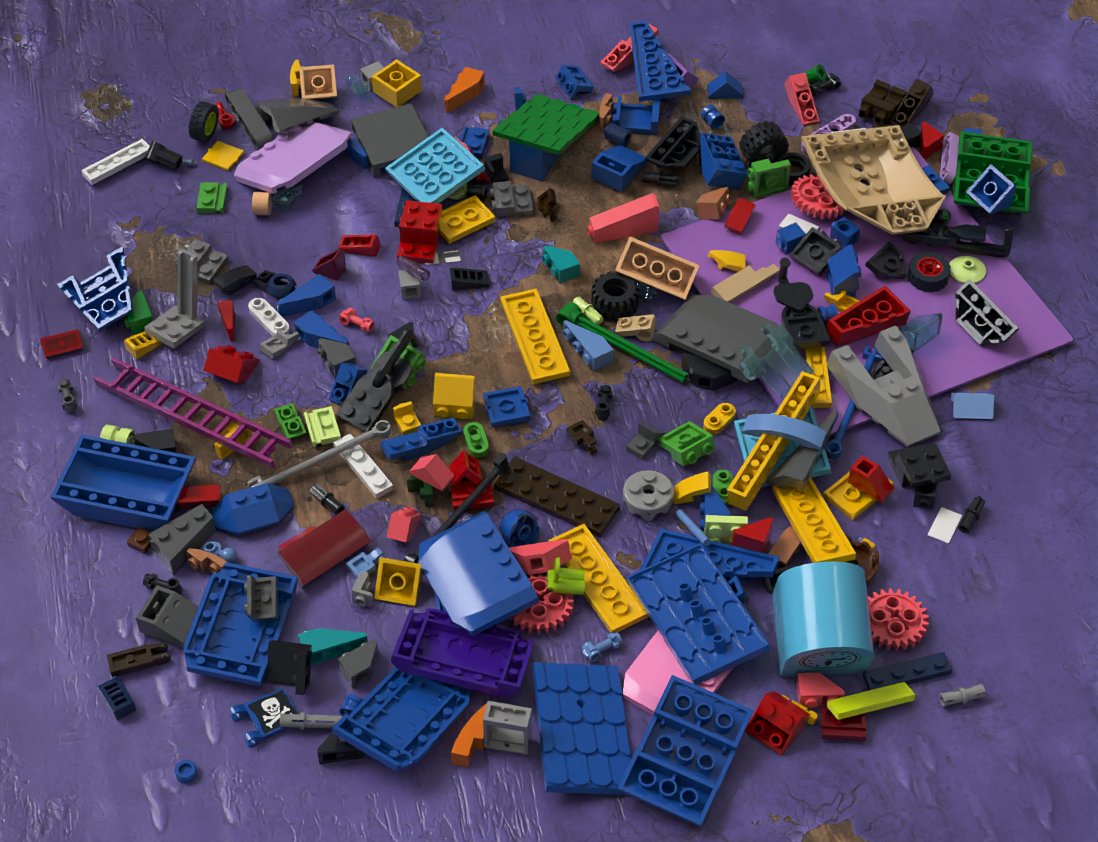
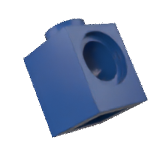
[830,217,860,248]

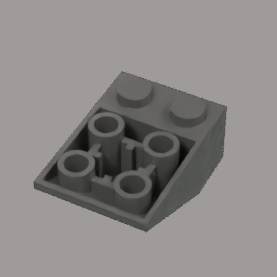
[136,585,198,648]

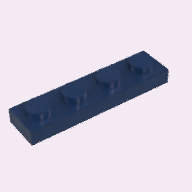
[862,652,952,690]

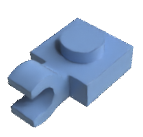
[346,548,384,578]

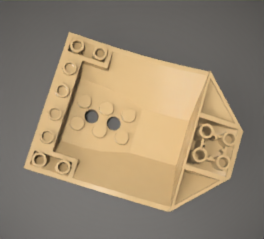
[801,125,946,235]

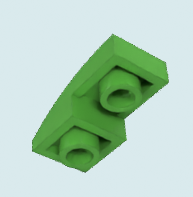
[274,403,306,439]

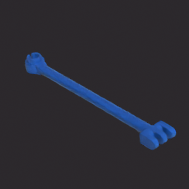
[825,345,883,460]

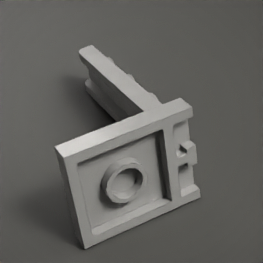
[145,248,204,349]

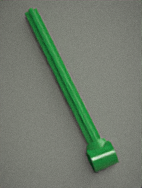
[556,302,689,383]

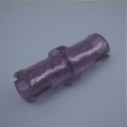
[397,255,430,281]

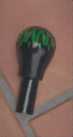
[931,209,951,225]

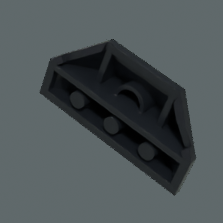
[645,116,701,170]
[955,279,1019,346]

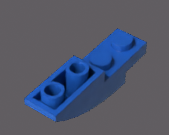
[381,417,462,461]

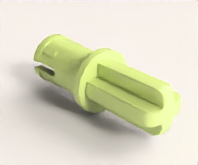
[573,296,604,325]

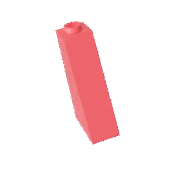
[587,193,659,243]

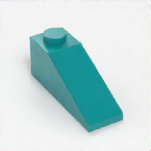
[298,628,368,665]

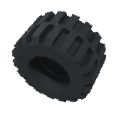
[739,121,789,165]
[591,271,639,322]

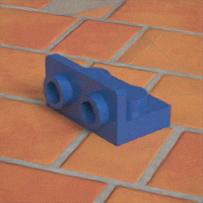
[556,65,594,99]

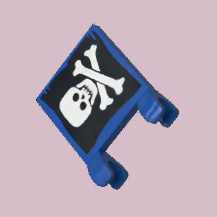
[230,687,302,747]

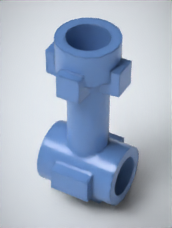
[582,632,623,662]

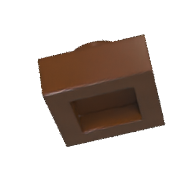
[127,527,152,554]

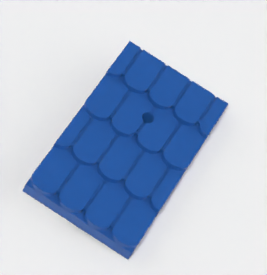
[627,543,770,685]
[532,662,631,795]

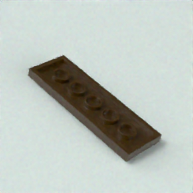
[494,456,620,537]

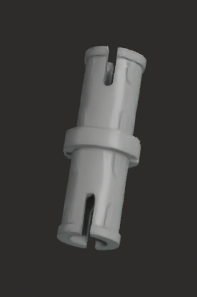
[939,684,986,707]

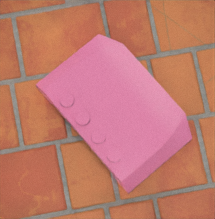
[623,631,733,716]

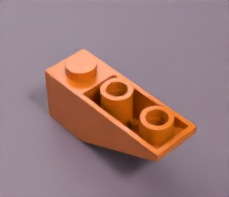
[444,67,485,113]

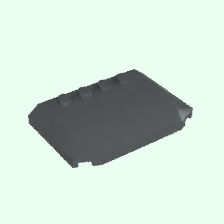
[653,295,787,383]

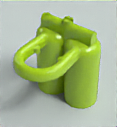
[546,557,585,595]

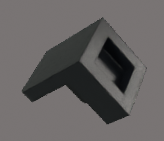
[484,153,508,184]

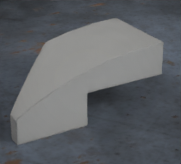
[259,330,299,359]

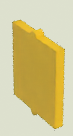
[202,141,244,171]

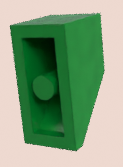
[123,290,153,335]

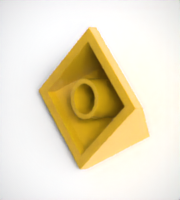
[374,557,423,606]

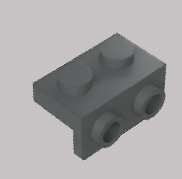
[244,575,278,622]

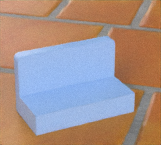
[951,393,994,419]

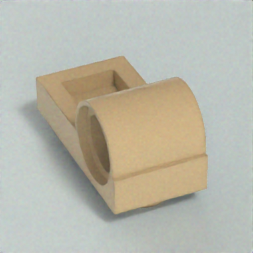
[615,314,657,342]

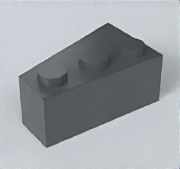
[149,504,216,576]

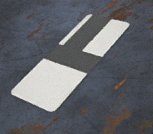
[425,250,461,265]

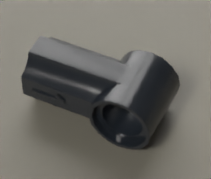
[145,141,183,170]

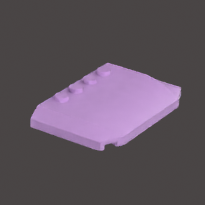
[234,121,353,194]

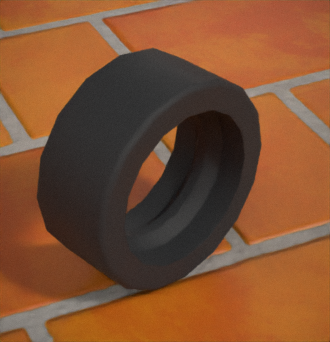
[777,152,811,186]

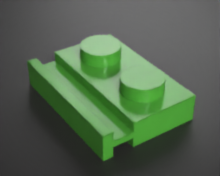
[197,182,228,213]

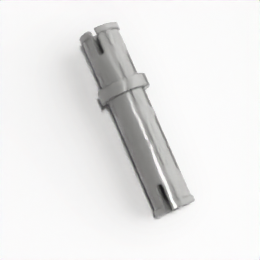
[280,712,343,730]

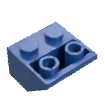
[826,245,861,298]

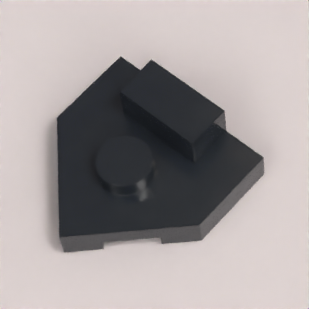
[865,242,906,279]

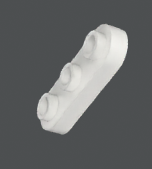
[248,298,290,336]

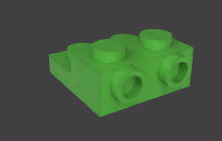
[746,159,791,198]
[371,335,426,390]
[658,421,715,466]

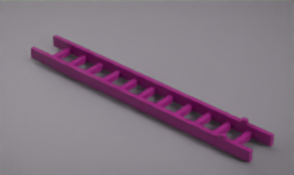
[93,357,293,469]

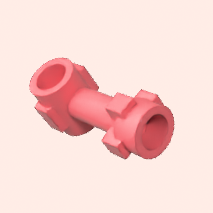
[339,308,375,332]

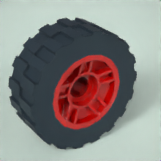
[907,252,951,292]

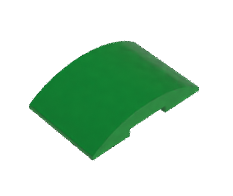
[953,131,1032,214]

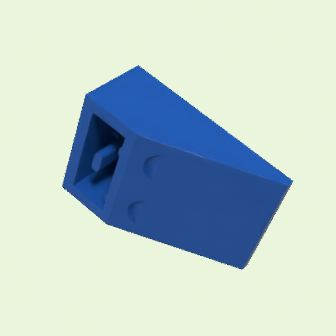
[700,133,748,190]
[591,145,648,192]

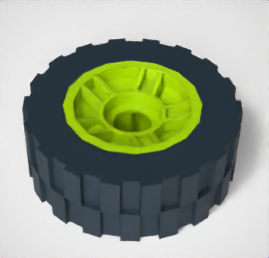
[189,101,219,143]

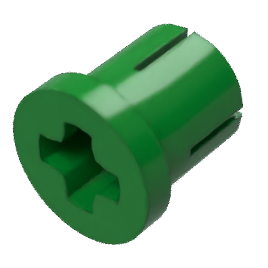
[804,64,827,85]

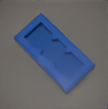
[922,165,950,194]

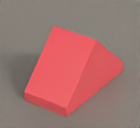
[409,454,454,491]

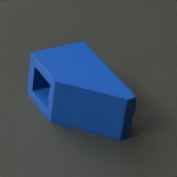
[329,363,368,405]

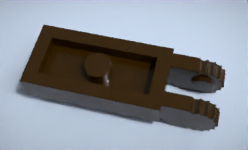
[107,642,171,677]

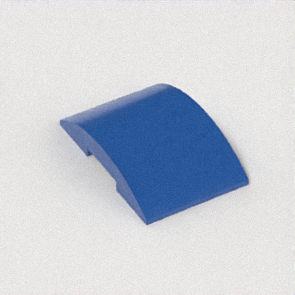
[617,675,754,827]

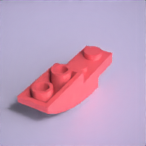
[600,24,659,72]

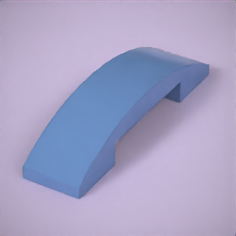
[742,414,826,450]

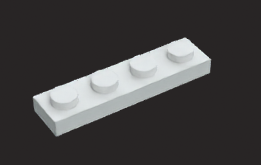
[81,139,149,185]
[333,434,393,499]

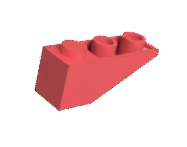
[784,73,819,125]

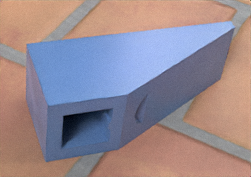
[562,321,614,371]

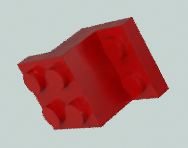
[397,200,443,264]

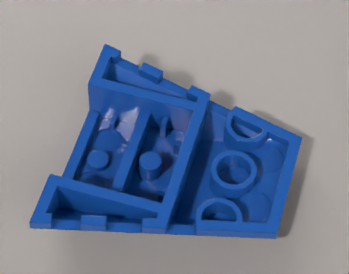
[57,247,133,330]

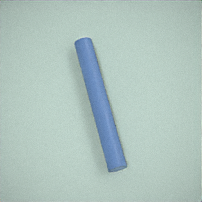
[676,509,711,546]

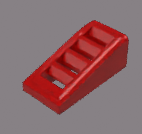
[338,234,381,257]
[218,300,235,342]

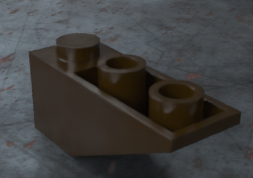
[889,79,934,127]

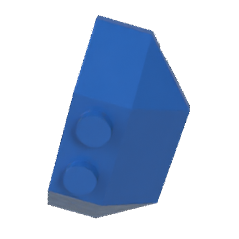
[210,483,295,535]

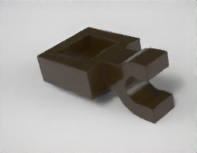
[537,188,558,222]
[566,420,597,455]

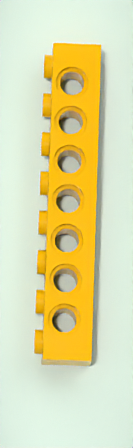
[727,371,820,511]

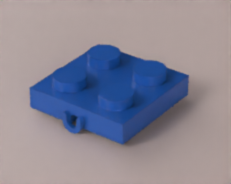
[483,386,530,428]

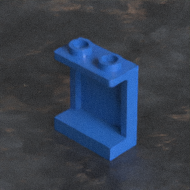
[612,96,660,135]

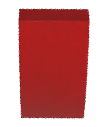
[724,197,756,234]

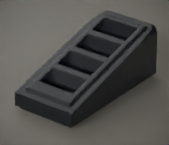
[450,268,489,290]

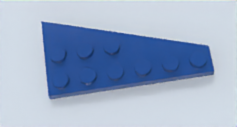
[629,21,692,102]
[640,529,780,577]

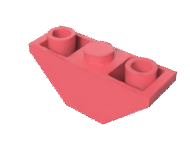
[509,539,572,575]

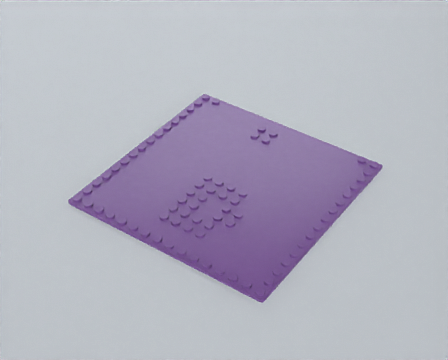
[661,147,1073,437]

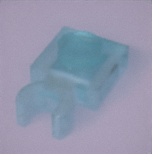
[272,185,303,210]

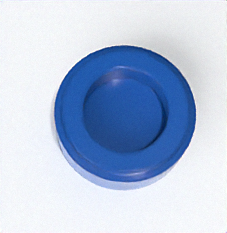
[174,760,198,784]

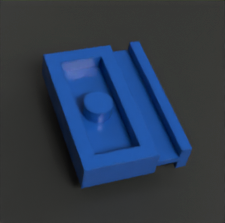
[460,126,489,159]

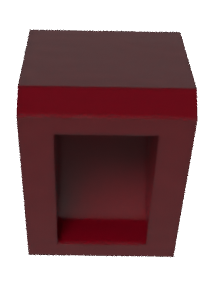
[312,247,346,281]

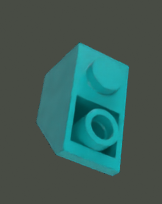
[542,245,580,284]

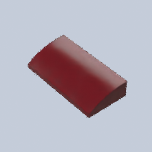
[277,509,371,588]

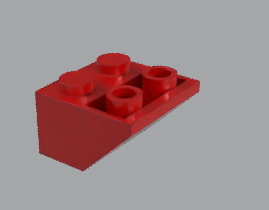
[203,345,260,383]
[746,691,811,755]

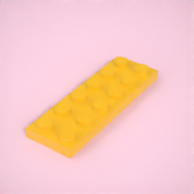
[500,288,570,385]
[772,477,856,563]
[548,524,649,634]

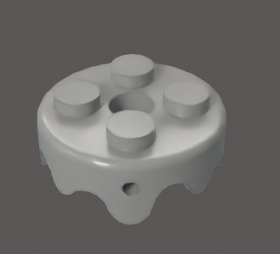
[623,470,674,521]

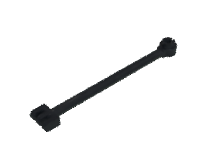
[404,453,510,564]

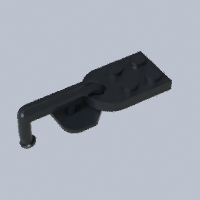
[903,223,1014,258]
[773,258,830,350]
[336,328,420,433]

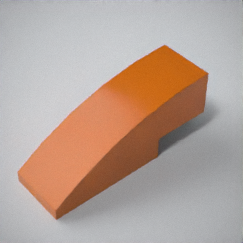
[451,704,487,768]

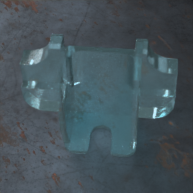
[738,324,814,398]

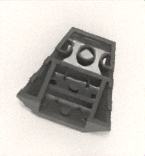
[256,98,340,134]

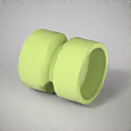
[100,424,136,445]

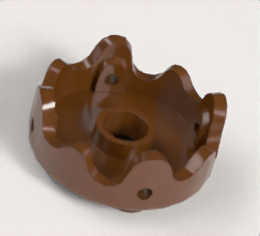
[846,536,879,586]

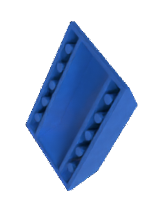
[51,434,196,531]

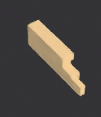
[711,264,779,303]

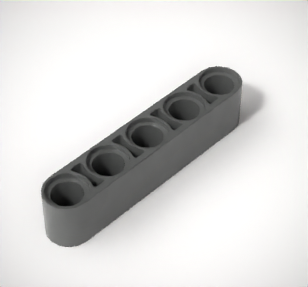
[225,88,274,151]

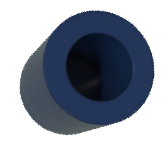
[603,123,632,147]

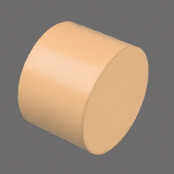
[252,192,272,215]

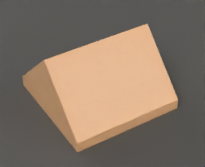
[299,65,337,99]

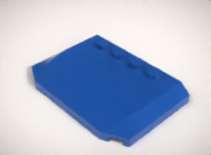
[418,511,539,636]
[183,562,298,687]
[332,667,471,772]

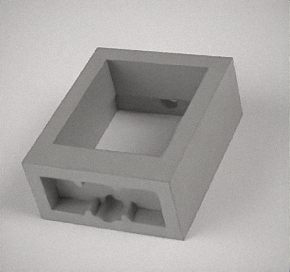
[483,701,532,755]

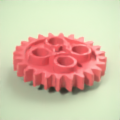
[790,174,846,219]
[509,573,574,634]
[868,588,929,651]

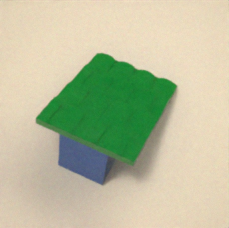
[492,94,600,182]

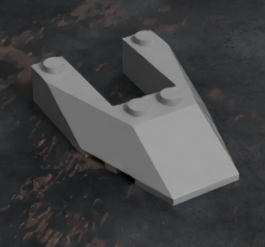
[827,326,941,447]

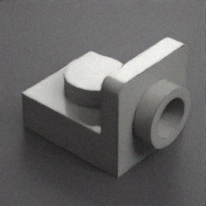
[351,571,374,608]

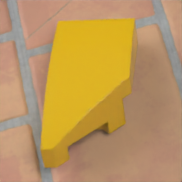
[708,250,745,272]
[824,290,860,312]

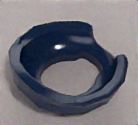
[267,273,297,297]

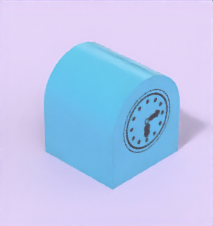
[772,562,874,677]

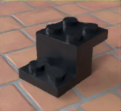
[887,444,951,488]

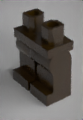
[858,79,907,126]

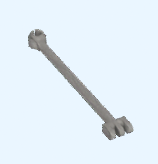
[247,420,391,487]

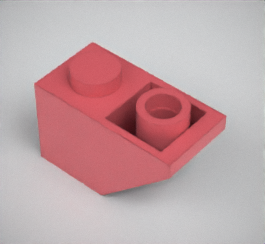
[386,507,422,542]
[796,673,845,708]

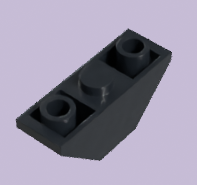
[681,352,738,391]

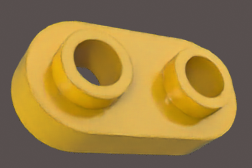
[703,403,736,435]

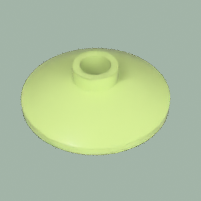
[949,256,986,284]

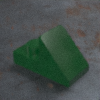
[407,475,433,507]

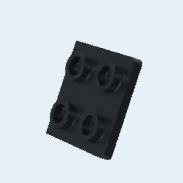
[267,640,312,695]

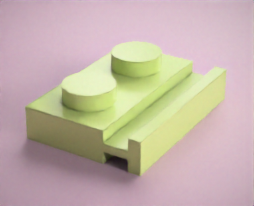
[304,406,341,447]

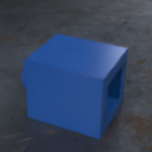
[775,222,806,255]

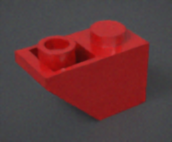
[848,455,894,503]

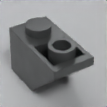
[317,338,356,378]
[338,639,379,688]

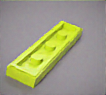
[827,682,915,720]

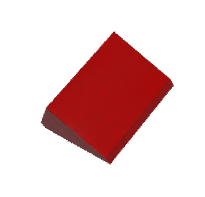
[732,517,773,553]

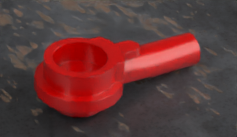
[215,102,235,129]

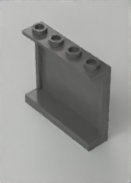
[351,103,430,178]

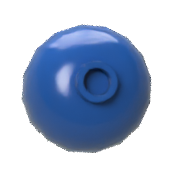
[499,509,540,547]

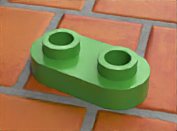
[464,422,489,458]
[713,470,733,507]

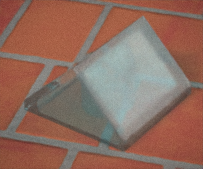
[899,313,943,353]

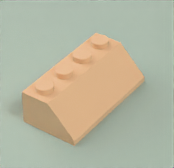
[615,237,700,300]

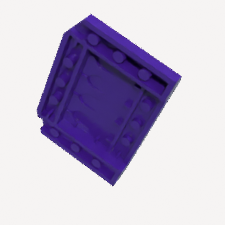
[391,608,534,698]

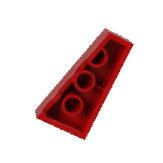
[826,285,911,347]

